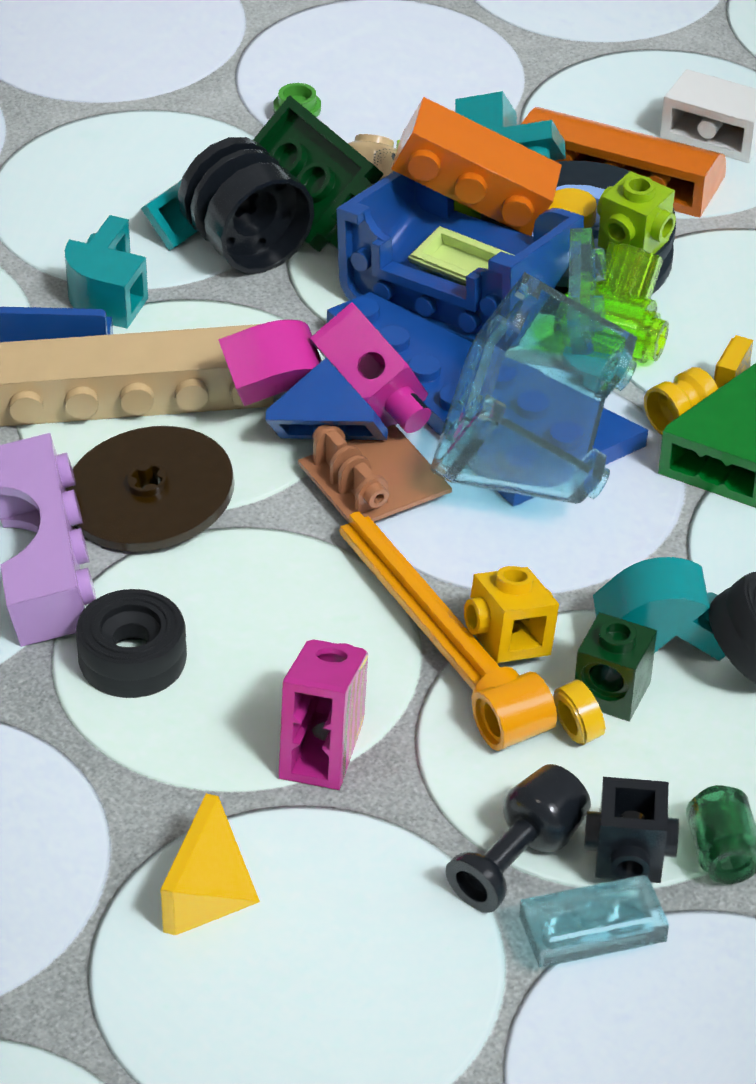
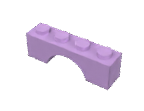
[0,433,96,647]

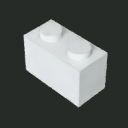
[660,69,756,163]

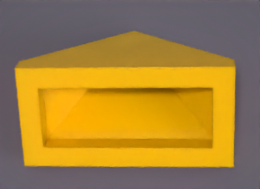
[160,793,260,936]

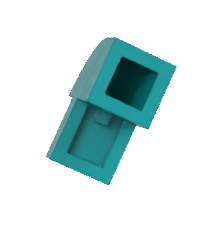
[455,91,566,161]
[65,215,148,329]
[593,557,726,661]

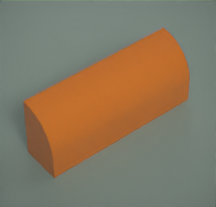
[521,107,726,218]

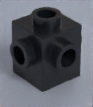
[584,776,679,883]

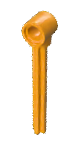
[339,511,557,751]

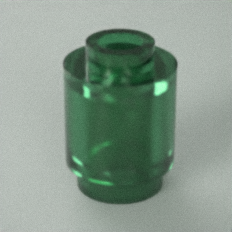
[686,785,756,884]

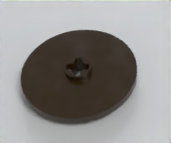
[66,426,235,552]

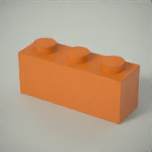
[391,97,562,236]

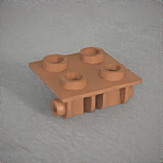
[298,424,452,523]

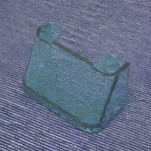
[430,272,637,504]

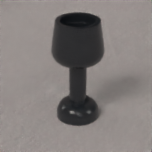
[445,764,591,913]

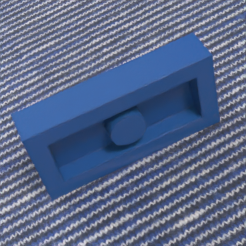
[0,307,113,342]

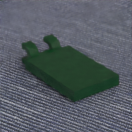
[253,95,384,252]

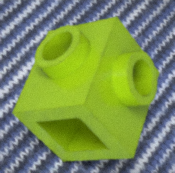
[597,171,676,266]

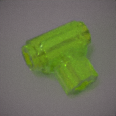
[554,242,669,363]

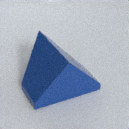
[265,358,388,440]

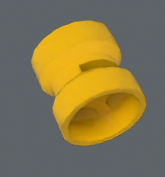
[644,367,718,435]

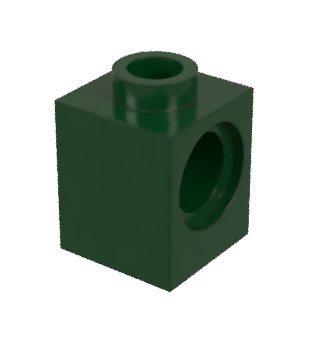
[575,612,657,722]

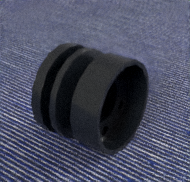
[178,137,315,273]

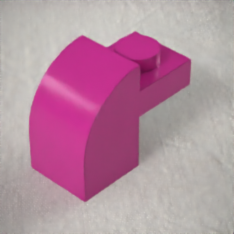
[218,319,322,407]

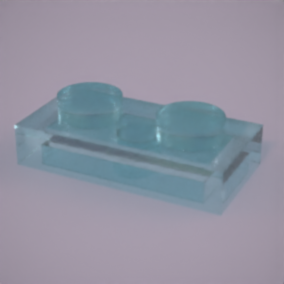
[568,228,606,350]
[519,875,669,968]

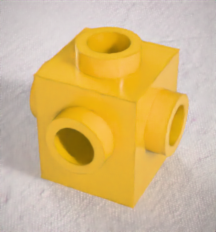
[464,566,559,663]

